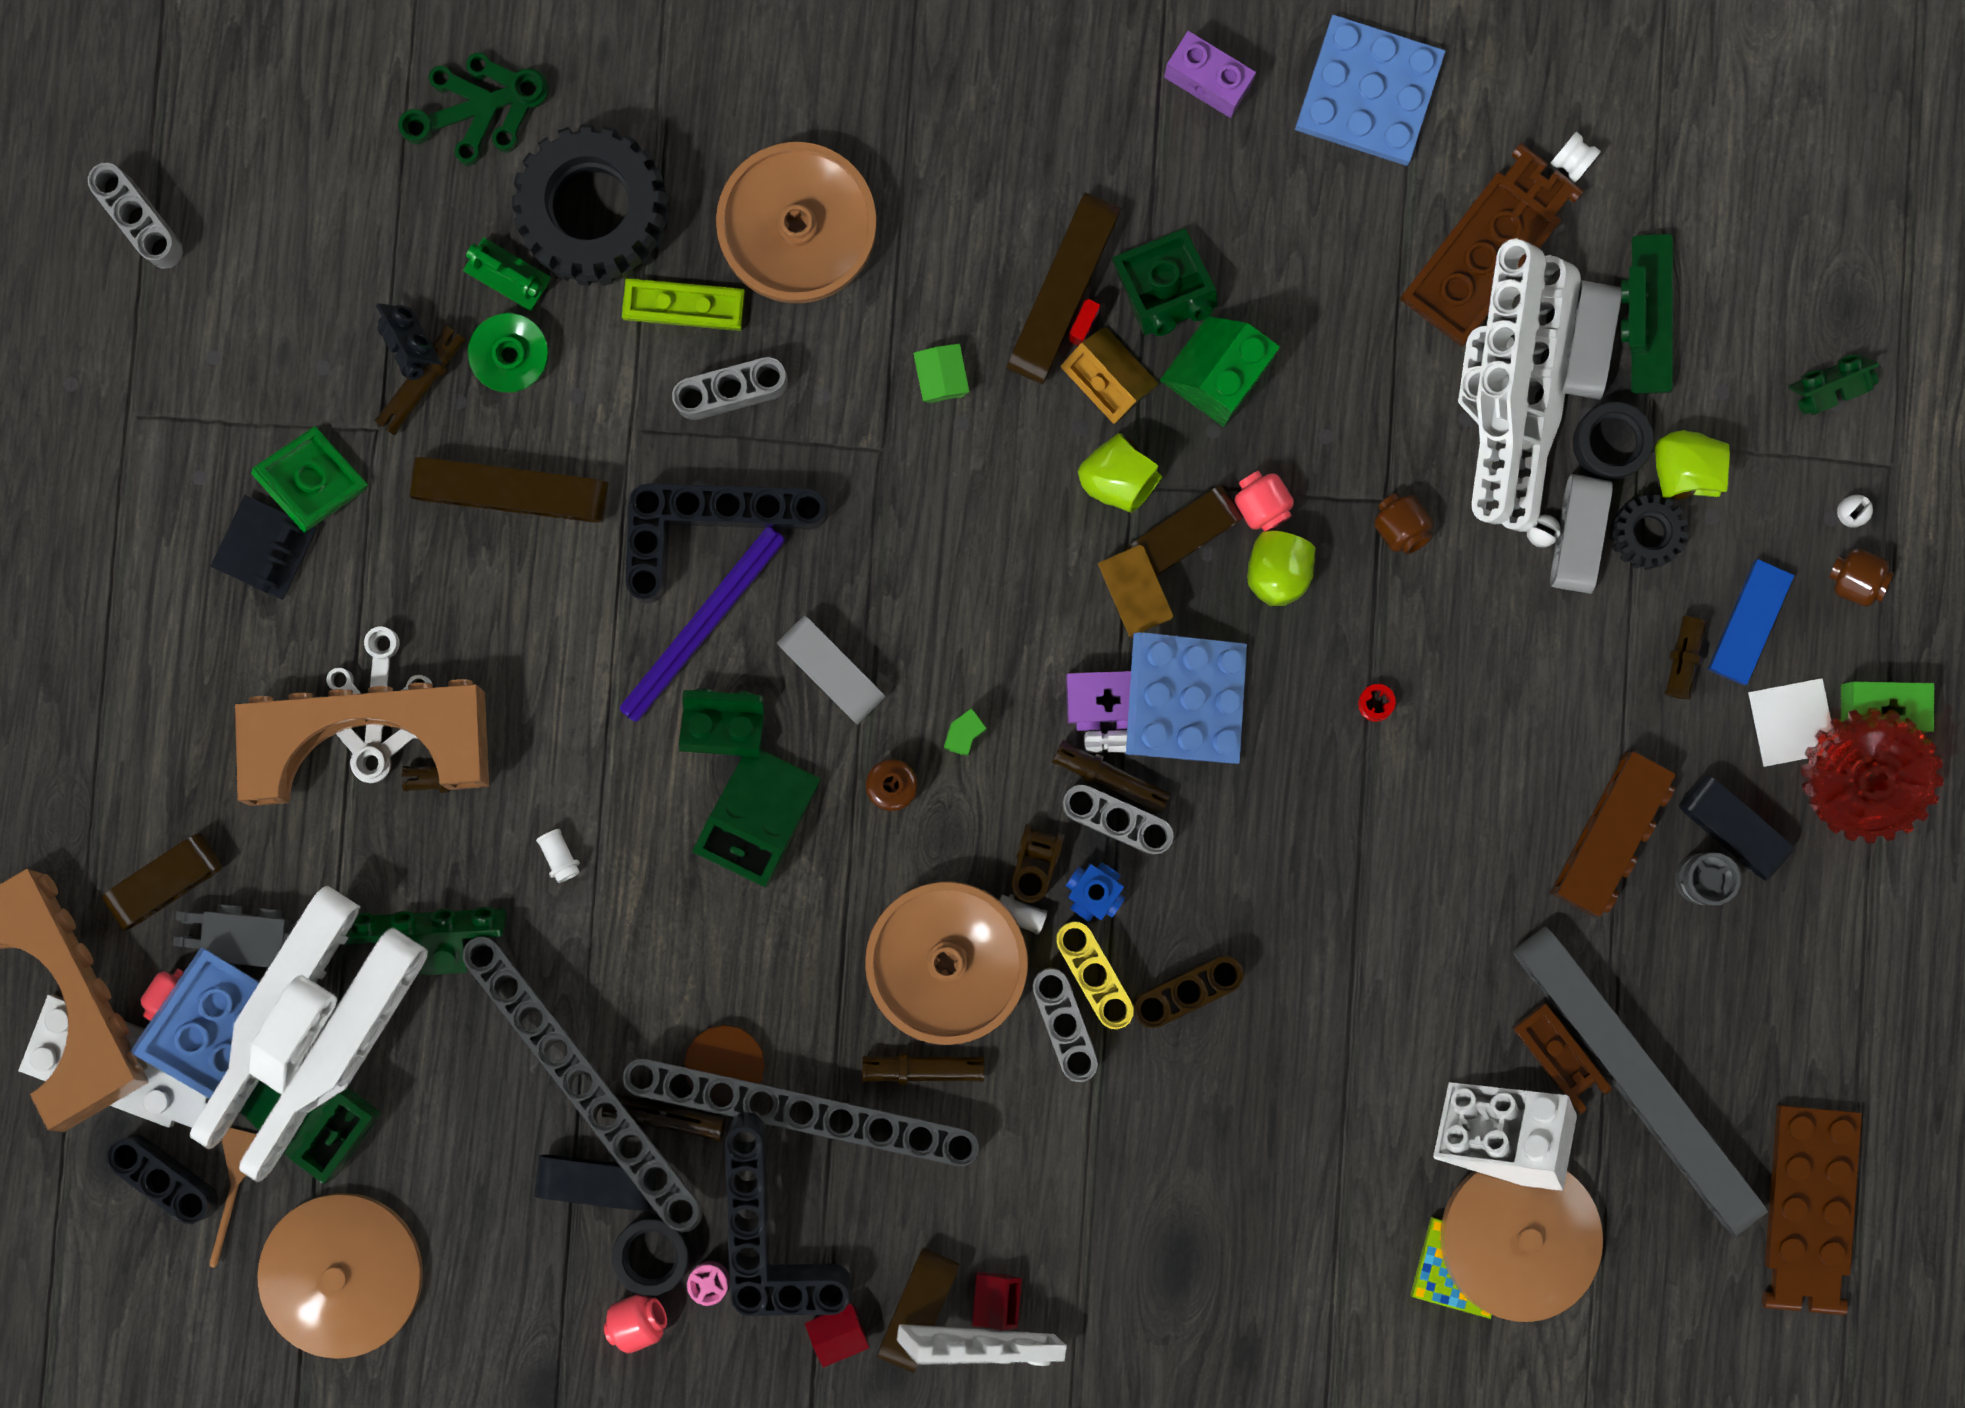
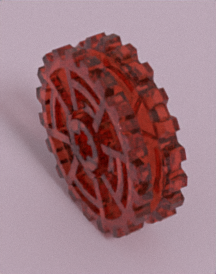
[1801,708,1944,843]

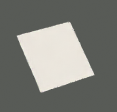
[1748,678,1838,767]

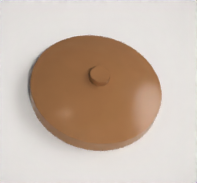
[716,142,877,303]
[865,881,1028,1045]
[1440,1171,1603,1322]
[258,1193,423,1359]

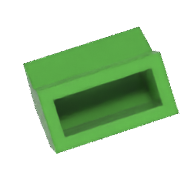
[913,344,969,404]
[944,708,987,756]

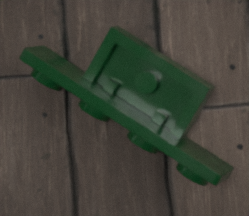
[1621,234,1673,394]
[342,907,507,975]

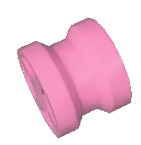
[687,1260,730,1306]

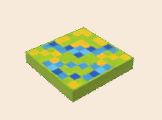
[1410,1217,1492,1319]

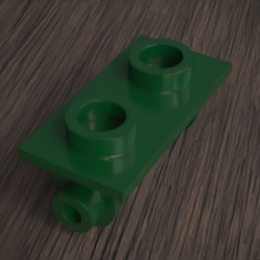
[1788,354,1879,416]

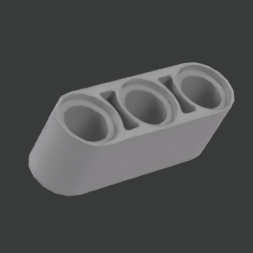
[88,163,183,269]
[1561,280,1621,400]
[672,357,788,420]
[1550,474,1612,594]
[776,615,886,725]
[1062,785,1174,855]
[1032,967,1098,1082]

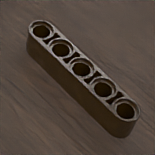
[1006,192,1122,385]
[409,457,608,523]

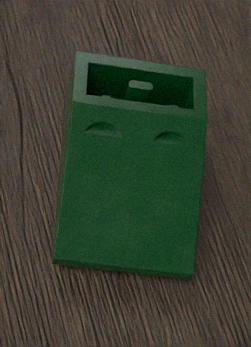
[692,750,821,888]
[240,1056,382,1184]

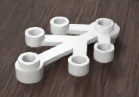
[326,626,432,783]

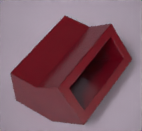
[972,1272,1022,1331]
[804,1303,869,1368]

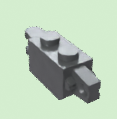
[173,904,296,967]

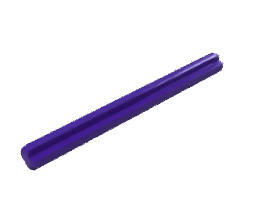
[620,527,785,722]

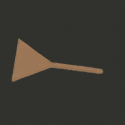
[209,1128,257,1268]

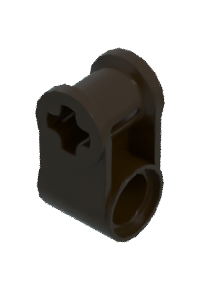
[1011,824,1065,904]

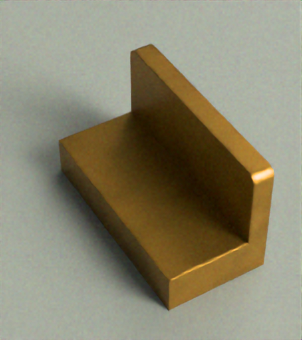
[1060,327,1158,424]
[1098,545,1173,639]

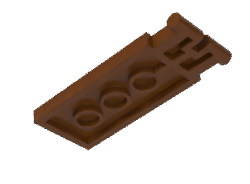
[1399,143,1584,347]
[1762,1105,1862,1315]

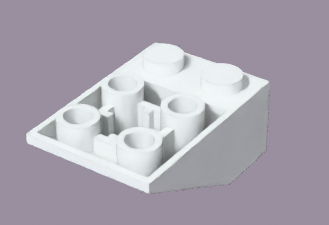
[1433,1082,1577,1191]

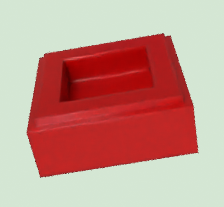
[1069,299,1100,346]

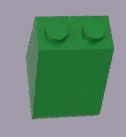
[1160,316,1280,427]

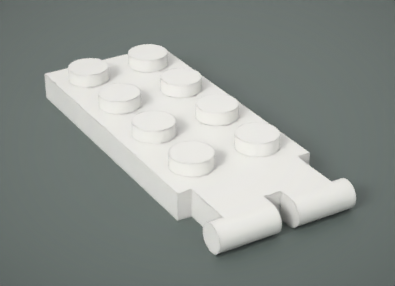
[18,994,209,1128]

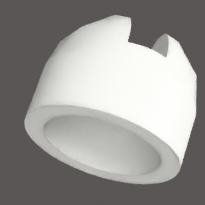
[1837,494,1873,527]
[1527,514,1561,547]

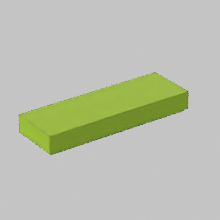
[622,278,745,331]

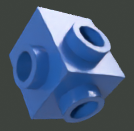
[1065,862,1125,922]

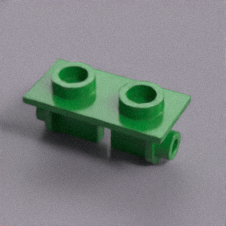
[463,237,551,311]

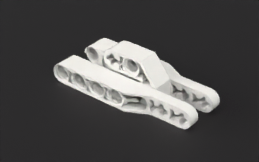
[1458,239,1581,532]
[190,886,428,1182]

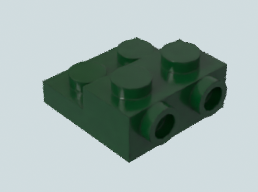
[1112,228,1218,336]

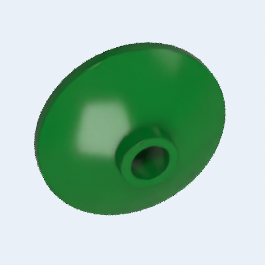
[468,313,548,393]

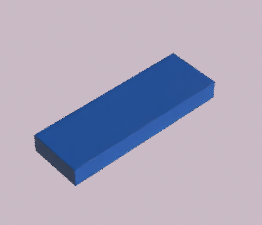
[1707,559,1794,686]

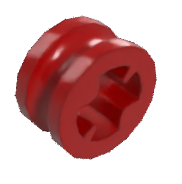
[1358,684,1396,722]

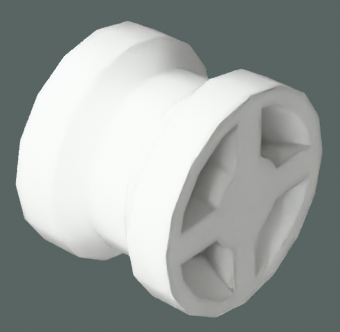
[1551,132,1601,183]

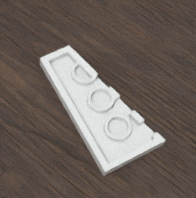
[897,1324,1066,1366]

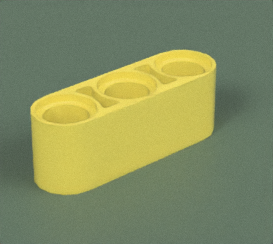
[1056,921,1134,1029]

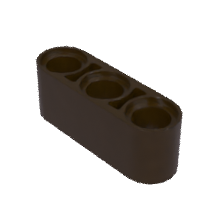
[1125,485,1243,577]
[101,833,223,931]
[1133,955,1244,1028]
[876,1248,960,1373]

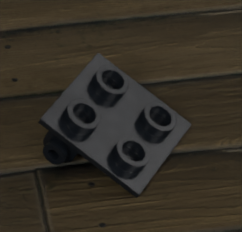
[210,495,317,600]

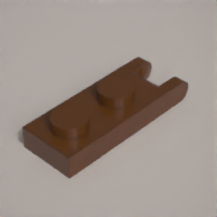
[1511,1003,1612,1115]

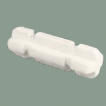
[1084,730,1127,753]

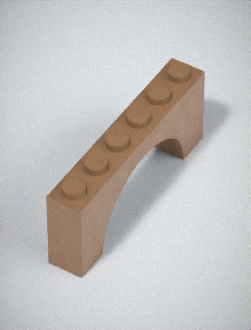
[235,679,489,806]
[0,868,149,1132]

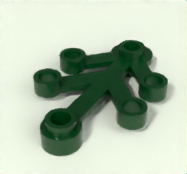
[398,53,549,166]

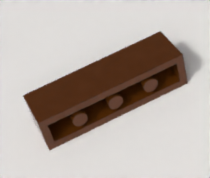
[1550,751,1676,917]

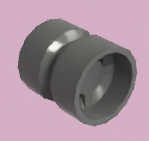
[1675,853,1741,905]

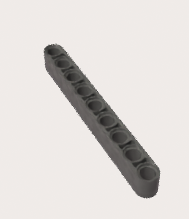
[1512,926,1768,1238]
[463,937,702,1232]
[623,1059,979,1166]

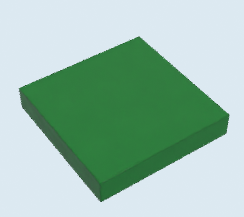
[251,426,368,533]

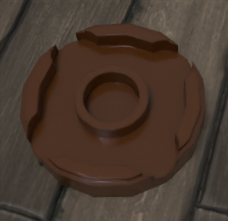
[684,1024,765,1106]

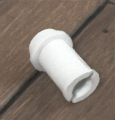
[536,829,580,883]
[999,894,1047,935]

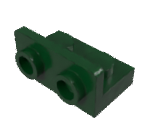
[679,688,765,757]

